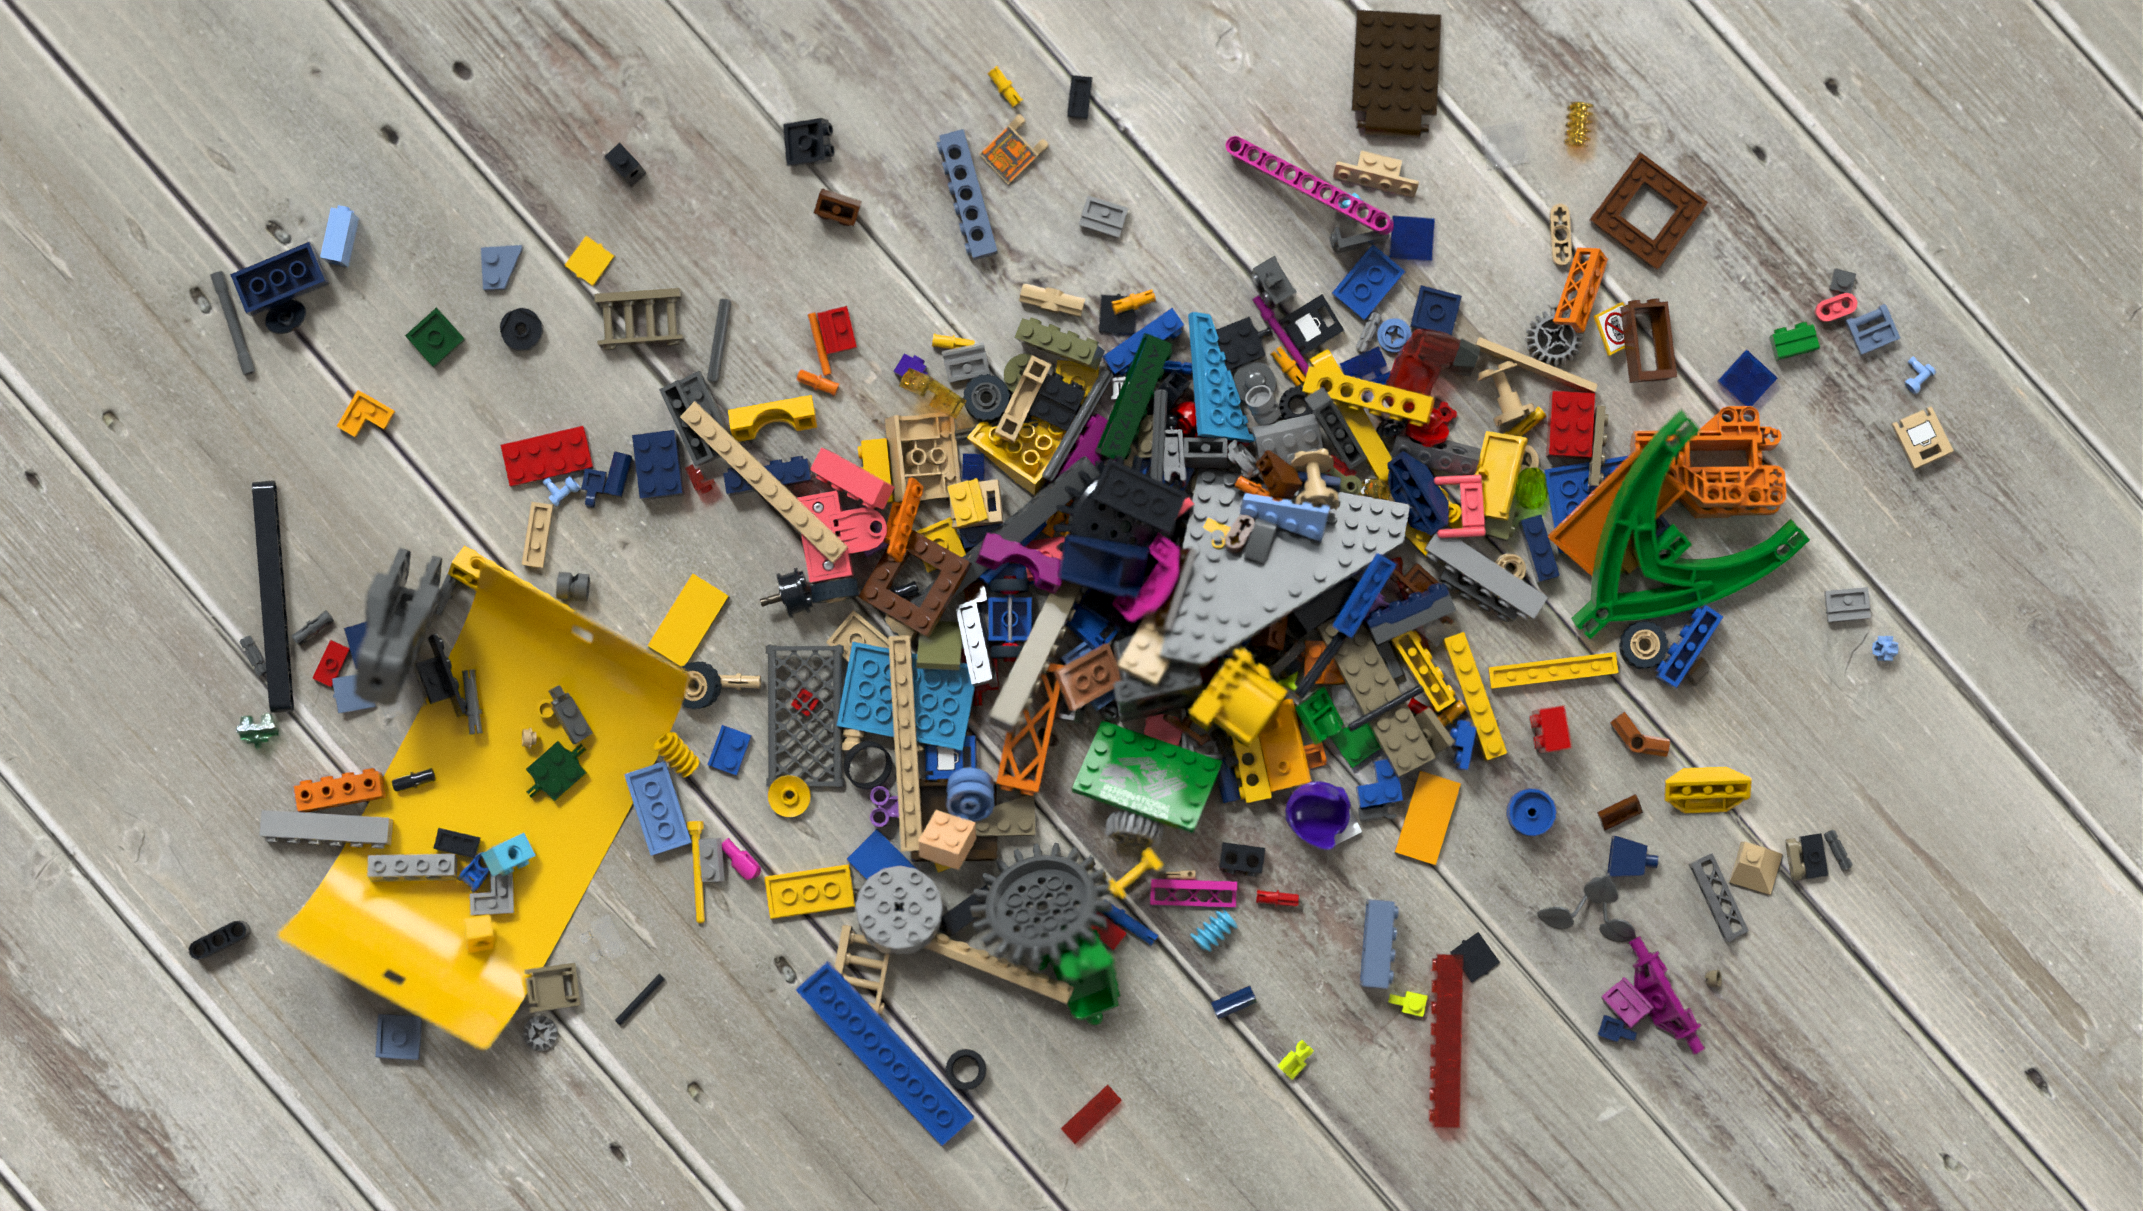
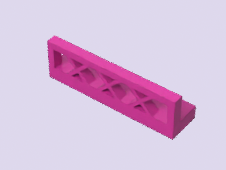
[1150,879,1237,907]

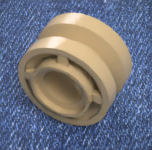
[1495,553,1526,580]

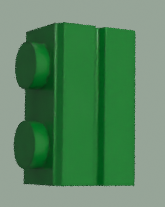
[1769,322,1820,361]

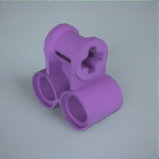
[870,786,899,827]

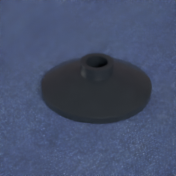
[265,300,306,334]

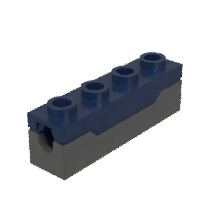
[1365,583,1456,645]

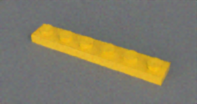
[1488,652,1618,689]

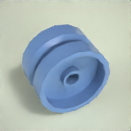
[947,768,994,822]

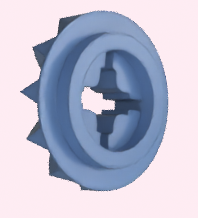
[1377,318,1411,352]

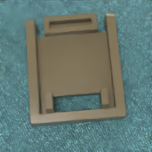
[524,963,581,1013]

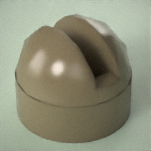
[1705,970,1722,987]

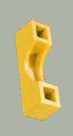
[728,395,818,442]

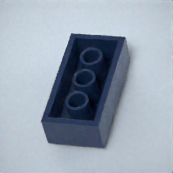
[230,242,329,316]

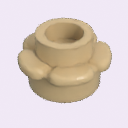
[522,728,536,749]

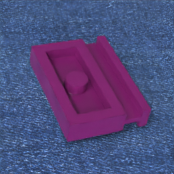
[1601,977,1654,1029]

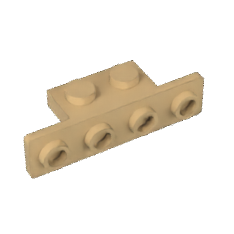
[1333,150,1419,197]

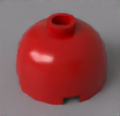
[1168,402,1203,441]

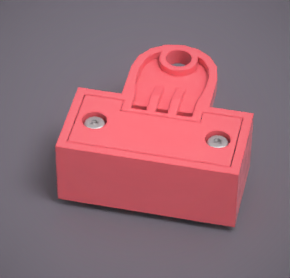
[798,491,887,584]

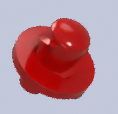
[1406,408,1449,447]

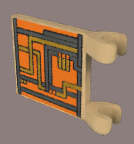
[979,115,1049,185]

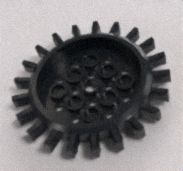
[1053,455,1190,596]

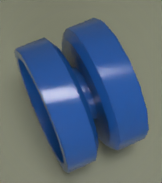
[1506,789,1556,836]

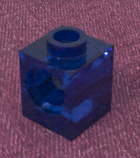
[962,453,985,481]

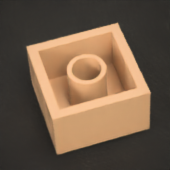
[919,810,976,870]

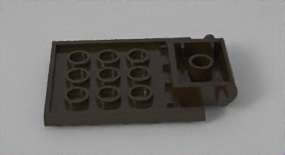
[1351,10,1441,139]

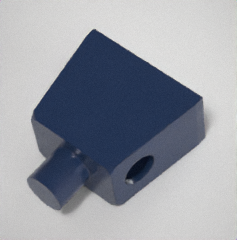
[1607,836,1658,876]

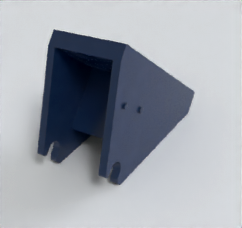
[1058,534,1150,598]

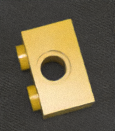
[464,915,497,953]

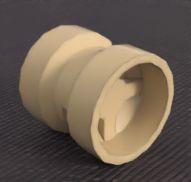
[842,728,865,752]

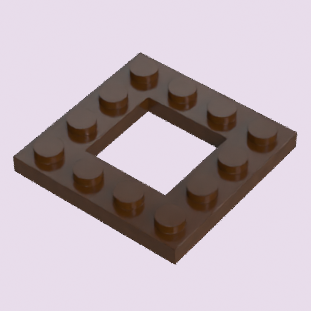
[1589,152,1708,271]
[858,530,972,638]

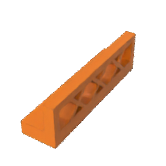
[1553,247,1608,333]

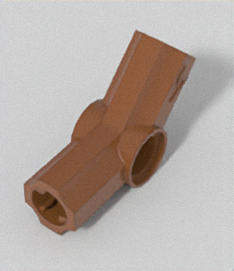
[1610,712,1670,757]

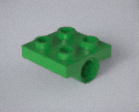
[1295,687,1344,745]

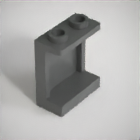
[1329,219,1389,254]

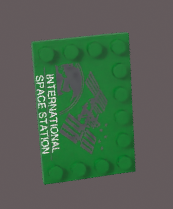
[1072,721,1222,834]

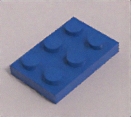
[1331,244,1405,321]

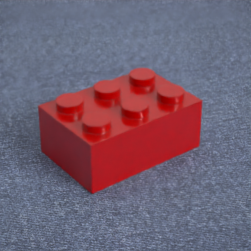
[1546,391,1595,459]
[1529,705,1572,753]

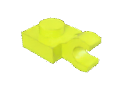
[1388,991,1428,1017]
[1277,1040,1314,1080]

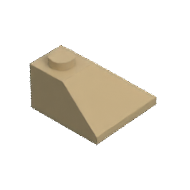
[1729,842,1782,895]

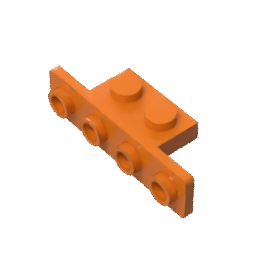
[884,478,923,562]

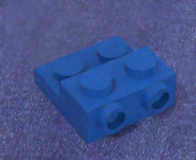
[1450,720,1476,770]

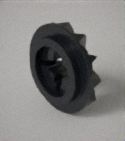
[1376,418,1409,438]

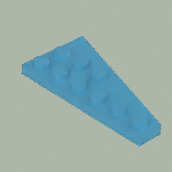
[1188,312,1255,443]

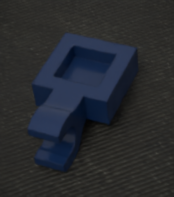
[581,468,607,508]
[1597,1015,1637,1042]

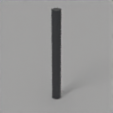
[1347,684,1424,732]

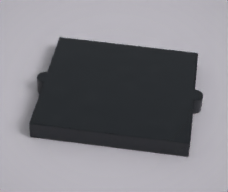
[1099,294,1135,335]
[1450,932,1500,983]

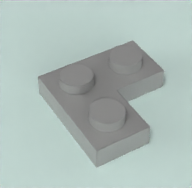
[470,872,514,915]

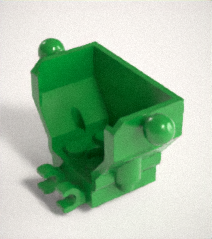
[1037,927,1120,1026]

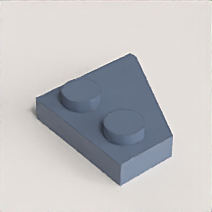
[481,245,523,291]

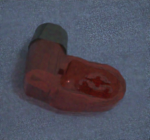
[1385,329,1481,413]

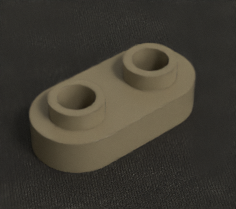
[1785,838,1806,881]

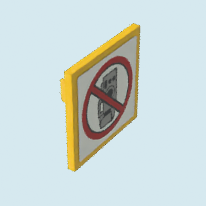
[1593,302,1625,356]

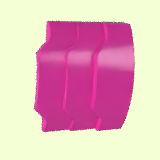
[1112,533,1179,621]

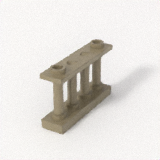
[594,288,685,350]

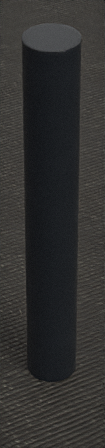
[615,973,665,1026]

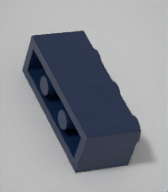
[1518,514,1560,583]

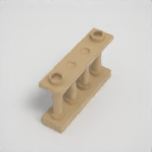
[834,925,890,1016]

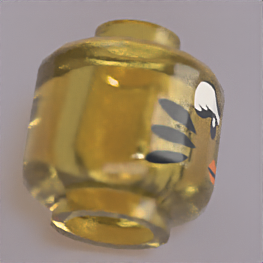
[1358,478,1391,500]

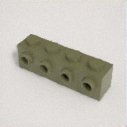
[1014,317,1105,370]

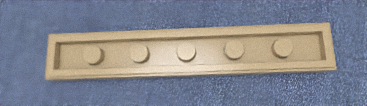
[1475,337,1598,393]

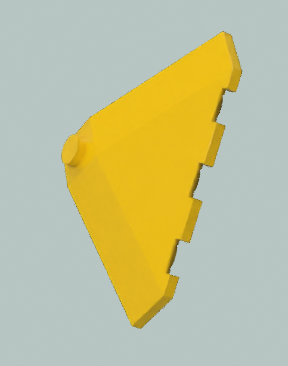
[967,416,1085,495]

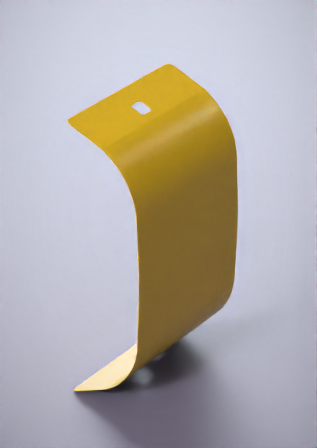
[277,563,690,1049]

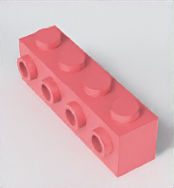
[810,447,895,510]

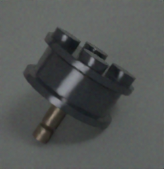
[760,568,813,619]

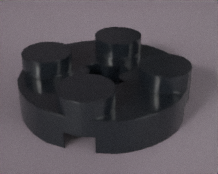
[500,308,543,351]

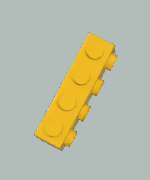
[1390,630,1456,713]

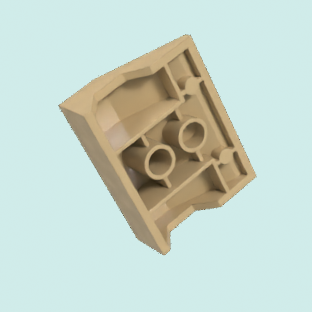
[885,412,961,502]

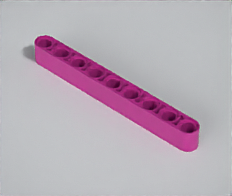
[1225,136,1394,235]

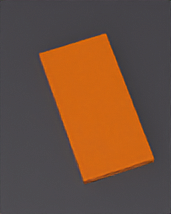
[1548,447,1686,576]

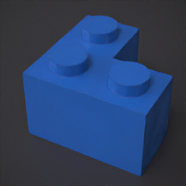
[1356,759,1403,808]

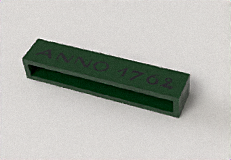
[1095,333,1172,460]

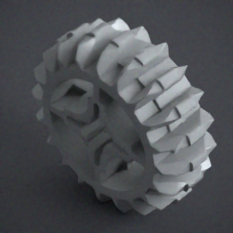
[1525,309,1583,367]
[1105,811,1163,848]

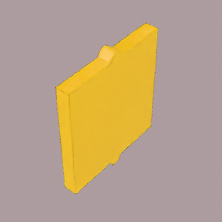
[565,236,615,286]

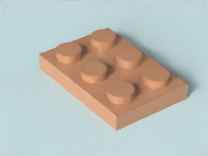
[1054,644,1121,711]

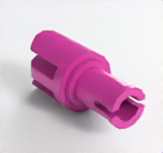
[722,838,761,880]

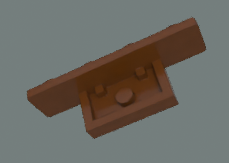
[1389,563,1454,625]

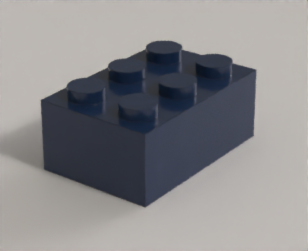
[632,430,685,501]

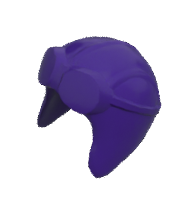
[1285,781,1351,850]

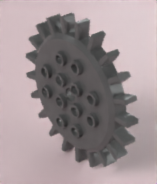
[970,843,1113,968]

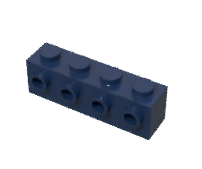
[723,456,812,496]

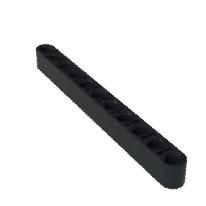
[252,480,294,713]

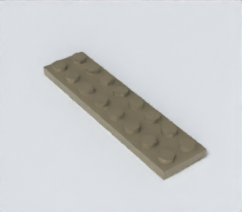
[1316,615,1436,778]

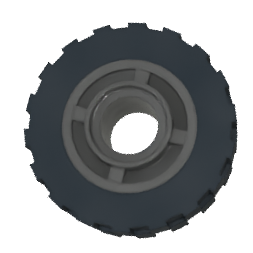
[963,374,1010,423]

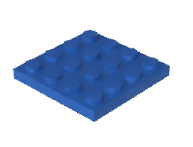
[1544,456,1628,554]

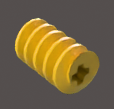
[653,732,699,778]

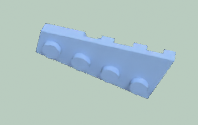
[1240,493,1330,541]

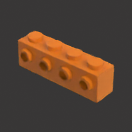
[294,768,386,813]

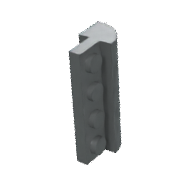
[659,371,730,466]

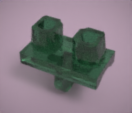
[236,713,279,749]

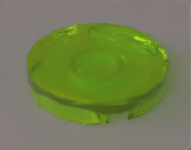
[1516,467,1548,510]

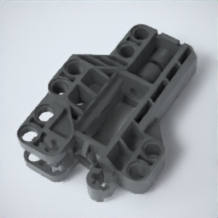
[354,548,442,706]

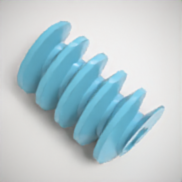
[1190,907,1238,952]

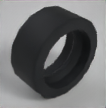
[945,1049,986,1091]

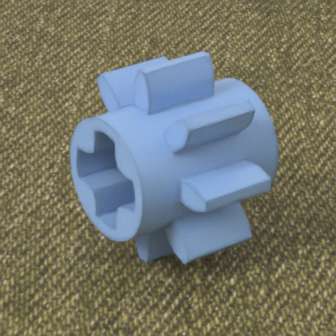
[1872,636,1899,661]

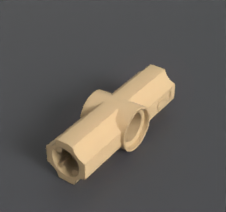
[1019,283,1085,317]

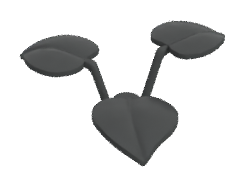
[1537,874,1636,942]

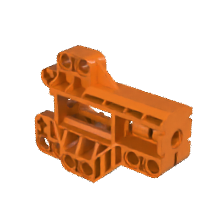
[1630,406,1786,518]

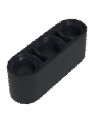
[940,884,990,937]
[188,920,250,960]

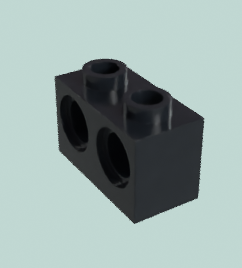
[1219,842,1265,877]

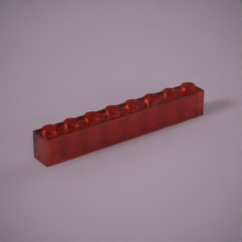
[1428,954,1463,1128]

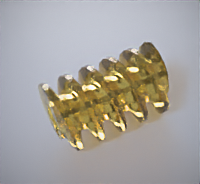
[1564,102,1594,147]

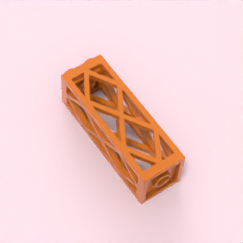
[996,663,1063,796]

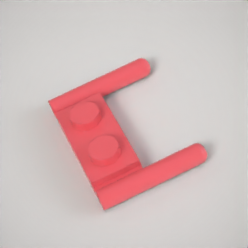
[1434,475,1485,538]

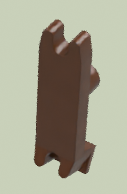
[1162,714,1212,746]

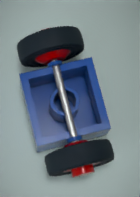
[988,576,1032,662]

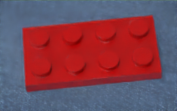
[500,426,594,487]

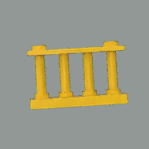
[1108,848,1163,898]

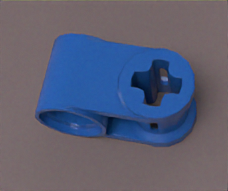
[457,852,490,893]

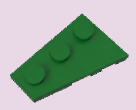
[1330,723,1381,768]

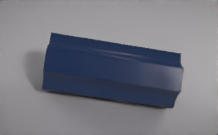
[604,451,632,497]
[1217,759,1241,803]
[1211,986,1257,1020]

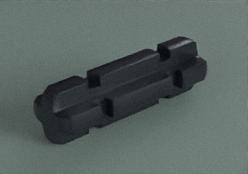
[1210,728,1239,768]

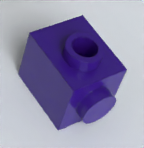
[894,353,928,386]

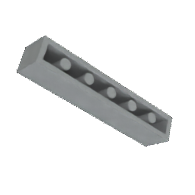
[1424,529,1548,621]
[259,810,393,849]

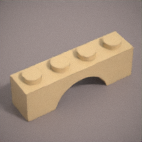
[993,355,1051,444]

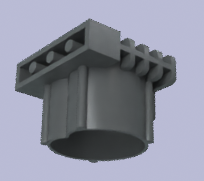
[1113,636,1203,722]

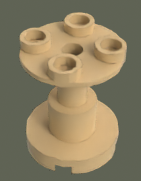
[1477,361,1536,427]
[1291,449,1339,515]

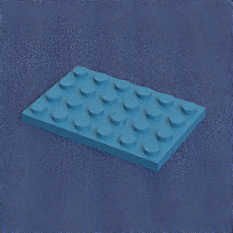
[836,642,975,750]

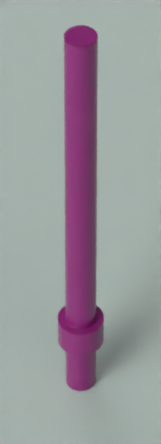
[1252,295,1327,392]

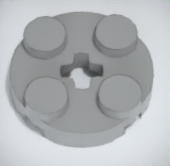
[1227,440,1260,479]

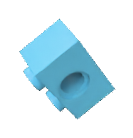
[481,833,536,877]

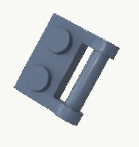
[1845,304,1900,355]

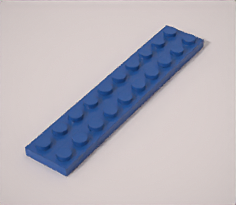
[796,960,974,1146]

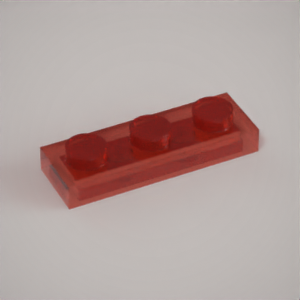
[1061,1084,1122,1144]

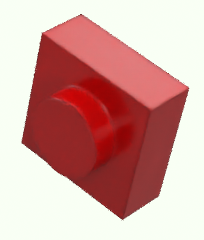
[791,687,819,716]

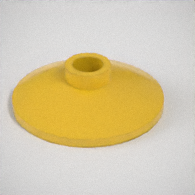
[768,775,811,817]

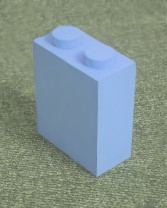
[320,205,359,267]

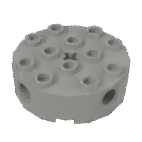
[856,866,943,955]

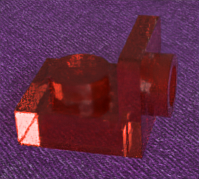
[685,464,716,494]

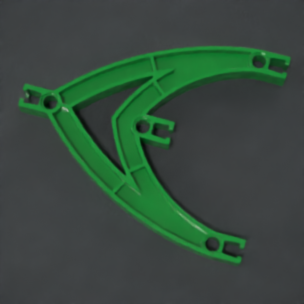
[1571,409,1810,639]

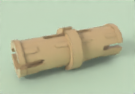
[718,673,761,690]

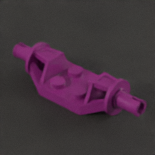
[1628,936,1705,1055]

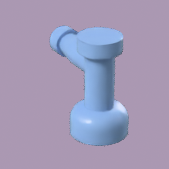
[1904,356,1936,395]
[543,476,581,507]

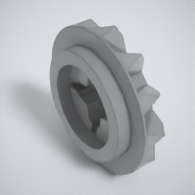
[523,1016,558,1051]

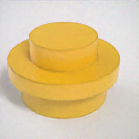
[536,699,556,720]

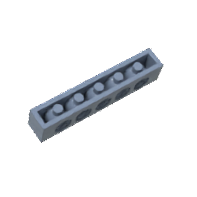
[936,129,998,261]

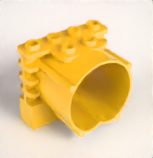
[1190,649,1288,747]

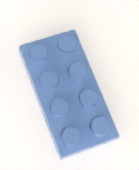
[624,761,692,856]

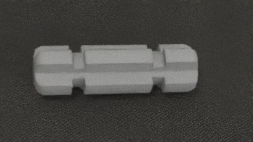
[1355,312,1381,353]

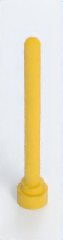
[686,821,705,924]

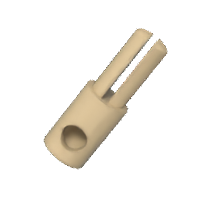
[1165,870,1195,880]

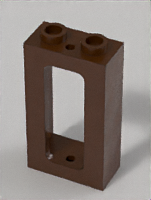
[1620,298,1677,383]

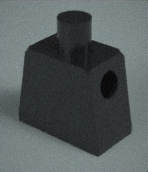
[604,142,647,187]
[1147,370,1191,415]

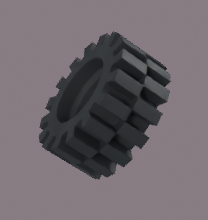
[1279,386,1313,420]

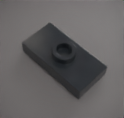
[1067,75,1093,120]
[433,828,481,858]
[1799,833,1828,879]

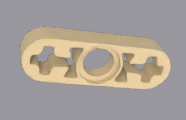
[1549,204,1572,266]

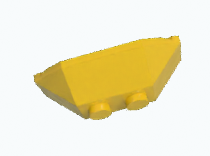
[1664,767,1752,813]

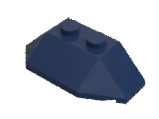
[1387,452,1449,535]

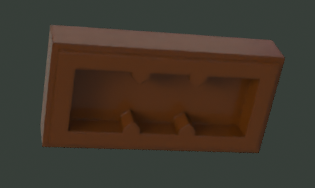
[1597,794,1643,831]

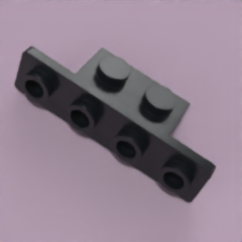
[415,633,467,717]

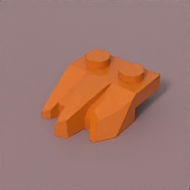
[1304,641,1346,685]

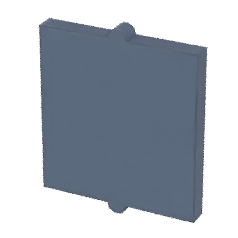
[332,675,376,713]

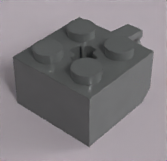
[1250,256,1297,310]

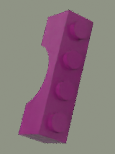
[975,533,1062,594]

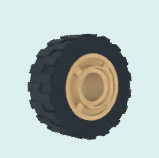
[810,578,859,603]
[1619,621,1668,669]
[679,661,722,709]

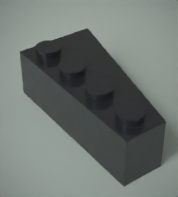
[1287,577,1359,641]

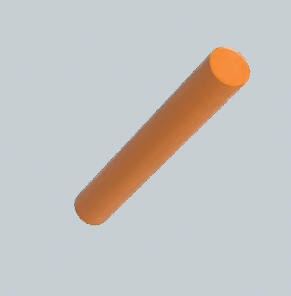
[807,312,832,376]

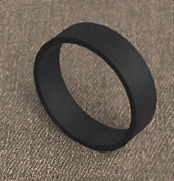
[844,741,892,790]

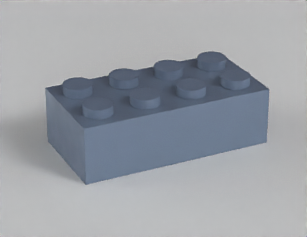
[1360,899,1398,988]

